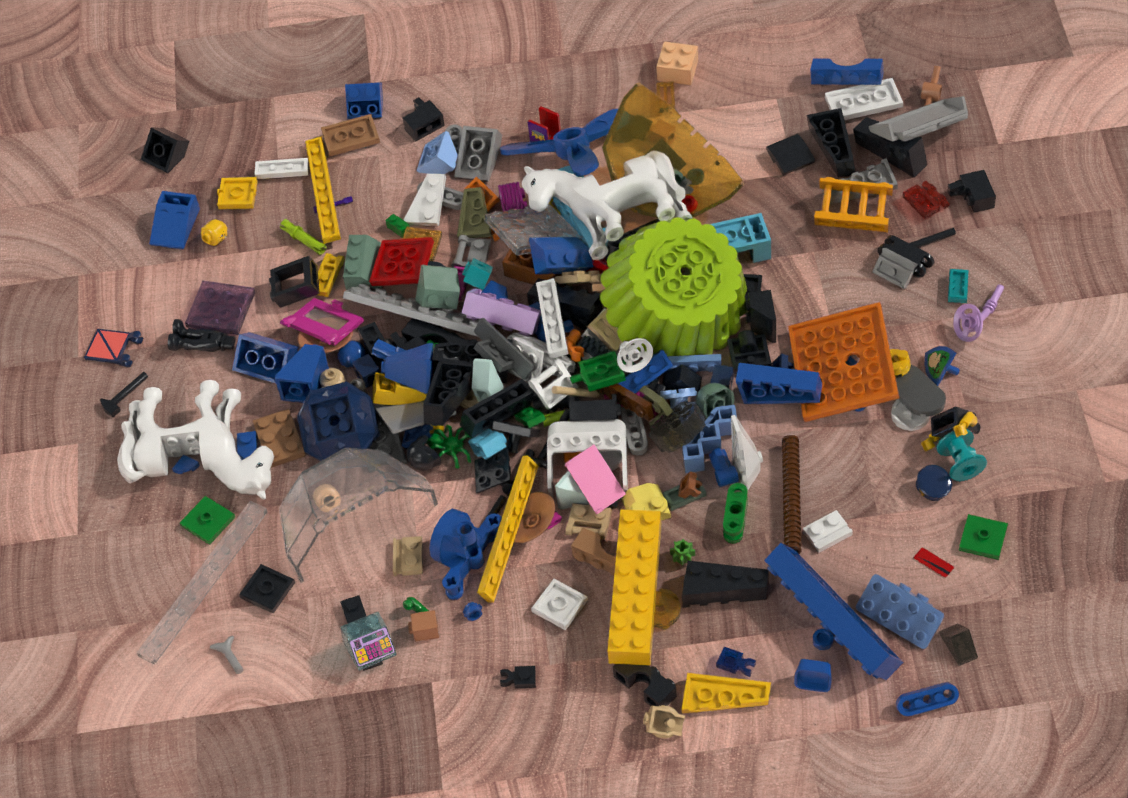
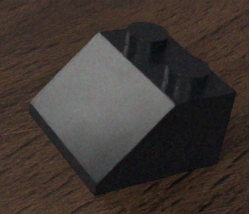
[140,127,190,173]
[745,290,776,343]

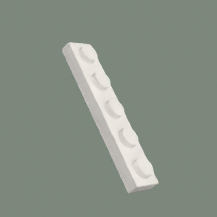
[536,278,569,358]

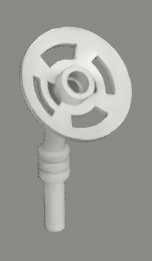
[617,338,653,372]

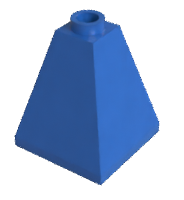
[381,343,433,394]

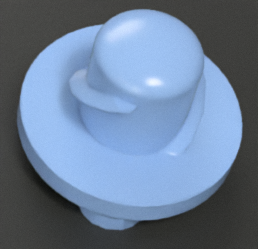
[660,387,697,417]

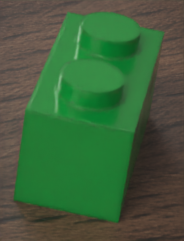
[385,214,411,238]

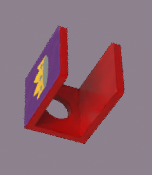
[527,106,561,141]

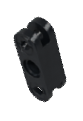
[877,235,935,277]

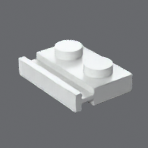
[803,510,853,553]

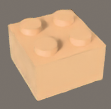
[656,42,698,85]

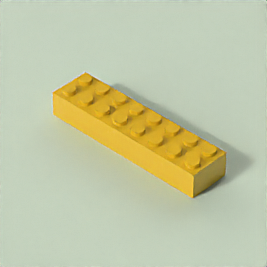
[607,510,662,665]

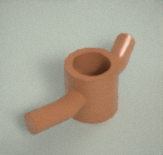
[921,66,942,106]

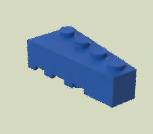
[736,363,822,404]

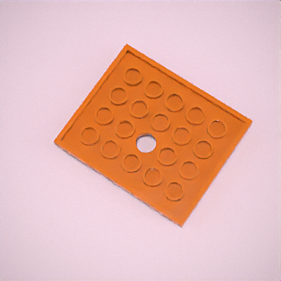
[788,302,900,422]

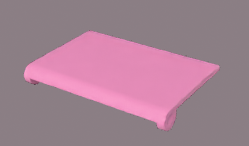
[565,444,626,514]

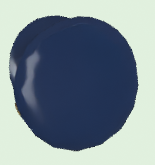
[916,465,952,501]

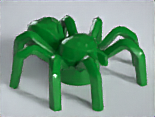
[426,424,474,469]

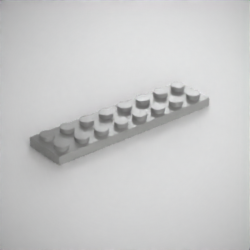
[343,284,493,337]

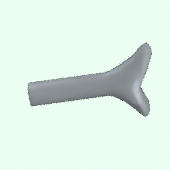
[210,636,244,674]

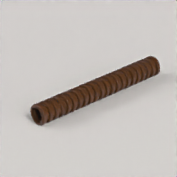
[782,435,802,554]

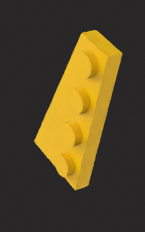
[681,673,771,714]

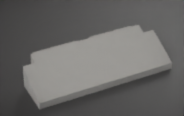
[869,96,968,142]

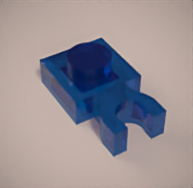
[716,647,756,677]

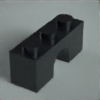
[613,664,677,706]

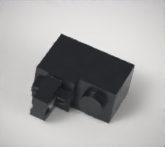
[402,97,445,142]
[947,170,996,213]

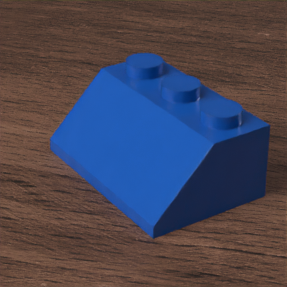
[529,237,593,274]
[232,332,298,383]

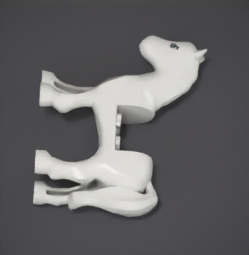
[522,151,693,260]
[117,380,274,500]

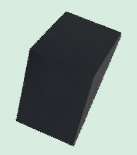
[662,364,702,394]

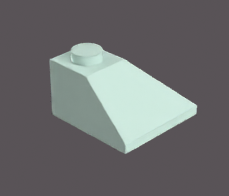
[555,471,589,509]

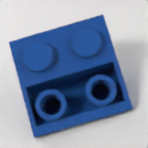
[345,82,383,119]

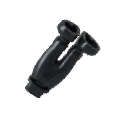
[168,319,236,352]

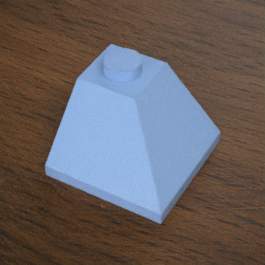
[416,131,458,174]

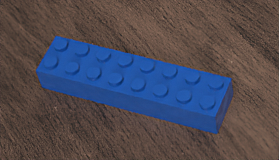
[764,543,904,680]

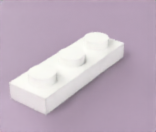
[255,158,309,179]

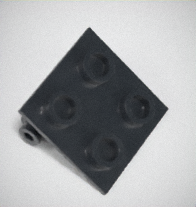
[474,447,512,493]

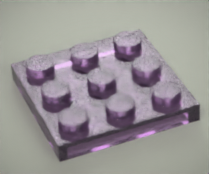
[185,280,255,335]

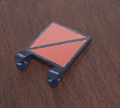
[84,329,144,367]

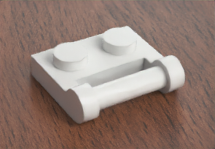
[528,359,578,409]

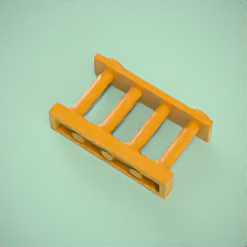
[814,177,893,232]

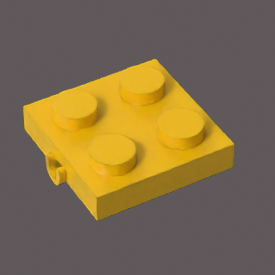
[217,177,257,209]

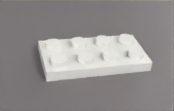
[825,78,903,120]

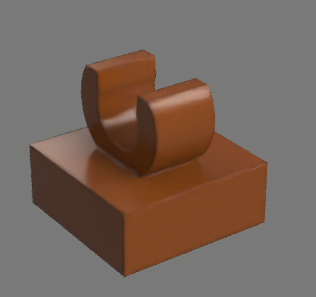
[678,471,702,499]

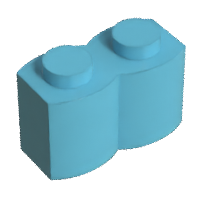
[468,429,507,459]

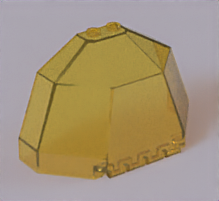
[602,82,745,219]

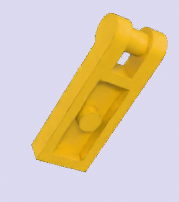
[318,253,345,297]

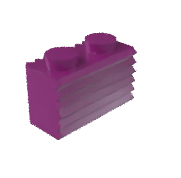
[498,181,528,222]

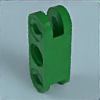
[723,483,748,544]

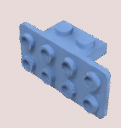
[856,574,944,649]

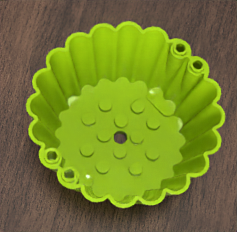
[600,217,747,356]

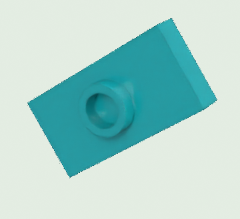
[948,269,969,303]

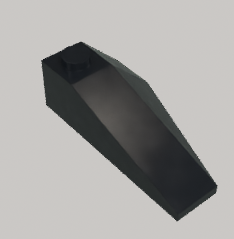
[432,339,513,384]

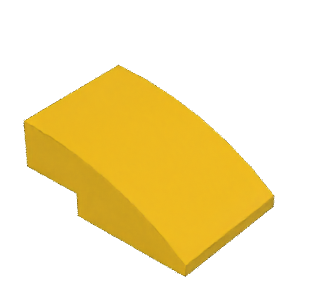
[372,373,427,405]

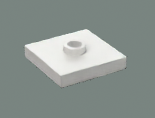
[531,579,588,630]

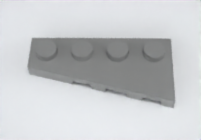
[822,158,898,205]

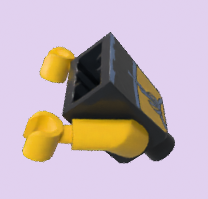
[921,406,981,452]

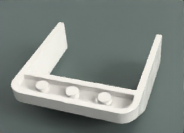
[547,419,628,497]

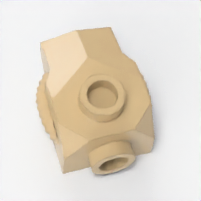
[643,705,685,739]

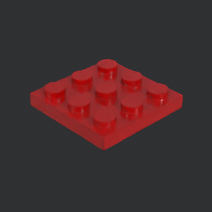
[369,237,434,286]

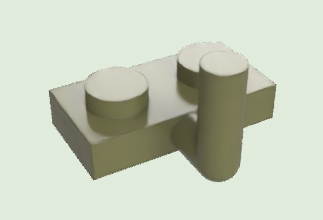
[639,385,673,429]

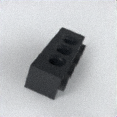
[460,379,534,438]

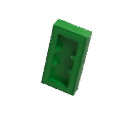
[514,406,546,428]

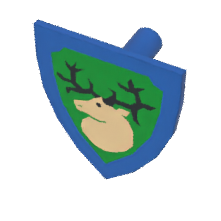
[924,346,960,386]

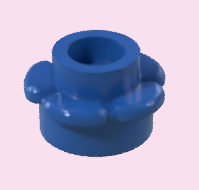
[463,602,482,621]

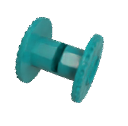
[936,429,987,482]

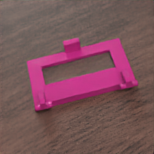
[280,298,364,346]

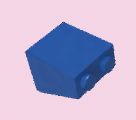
[275,344,329,403]

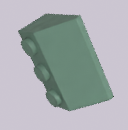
[343,235,383,290]

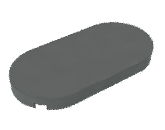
[896,365,946,416]

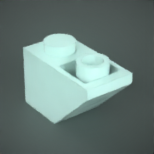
[472,358,504,402]

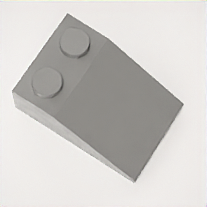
[454,126,502,181]

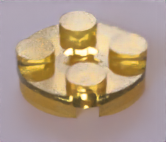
[654,589,681,630]

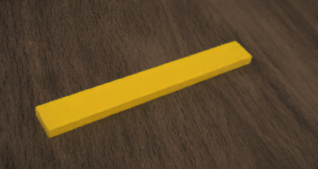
[305,136,341,244]
[477,455,539,603]

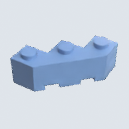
[682,405,737,473]

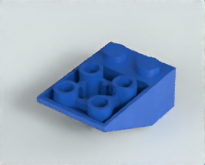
[149,191,200,249]

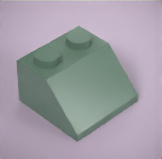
[415,265,460,310]

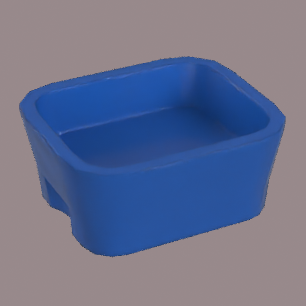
[794,659,832,692]

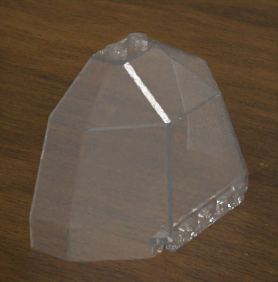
[279,448,438,583]

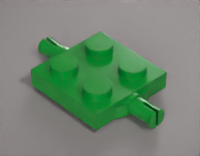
[570,351,634,392]

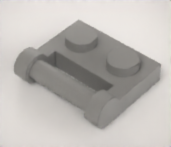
[451,235,491,268]

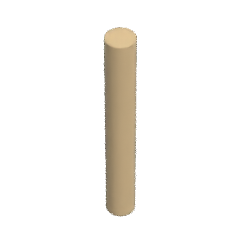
[552,386,600,398]

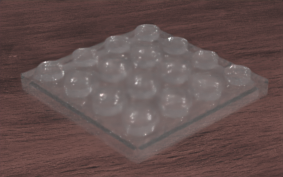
[484,204,583,255]

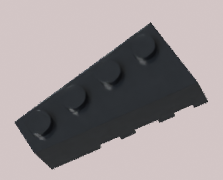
[806,108,856,178]
[853,117,927,178]

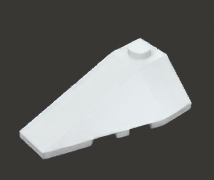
[731,415,763,490]

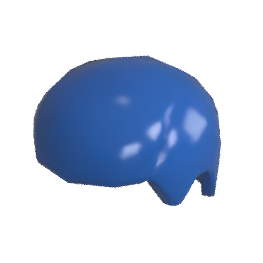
[337,341,368,368]

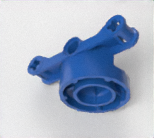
[429,508,502,600]

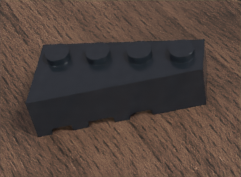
[527,278,603,330]
[423,361,473,426]
[682,561,769,608]

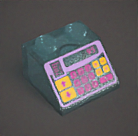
[340,612,397,671]

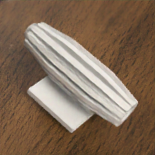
[507,333,576,382]

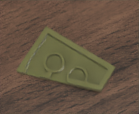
[457,187,492,238]

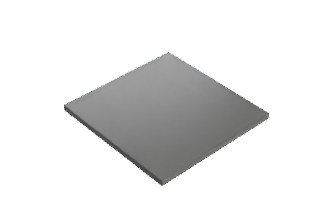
[373,400,456,434]

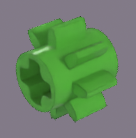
[670,539,695,565]

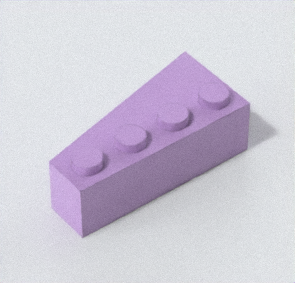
[462,288,541,336]

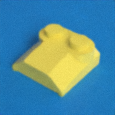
[622,483,671,521]

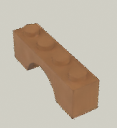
[571,528,616,576]

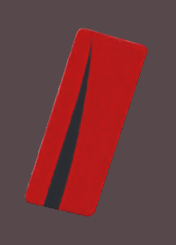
[914,547,954,578]

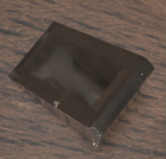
[939,623,978,666]

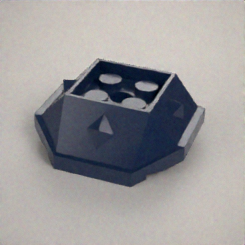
[297,381,380,465]

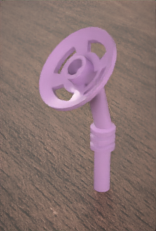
[953,284,1004,342]

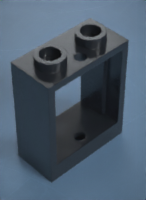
[269,256,320,308]

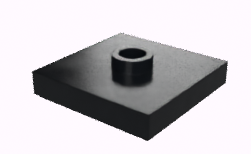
[239,564,295,614]

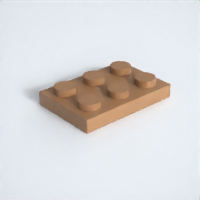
[321,114,380,156]
[253,409,306,468]

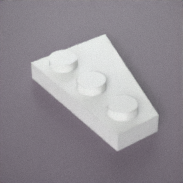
[404,173,446,226]

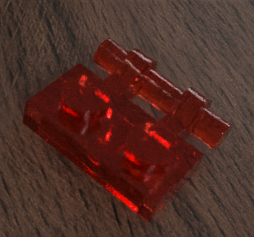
[903,181,950,219]

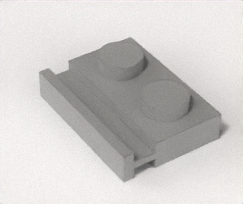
[872,248,917,289]

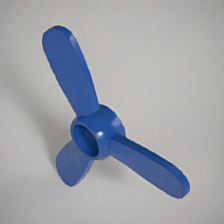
[500,109,629,176]

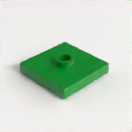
[180,496,235,545]
[959,514,1008,560]

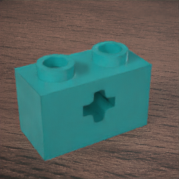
[462,258,493,290]

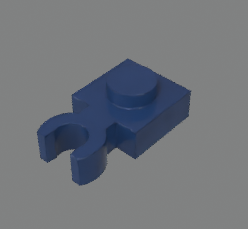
[402,424,434,450]

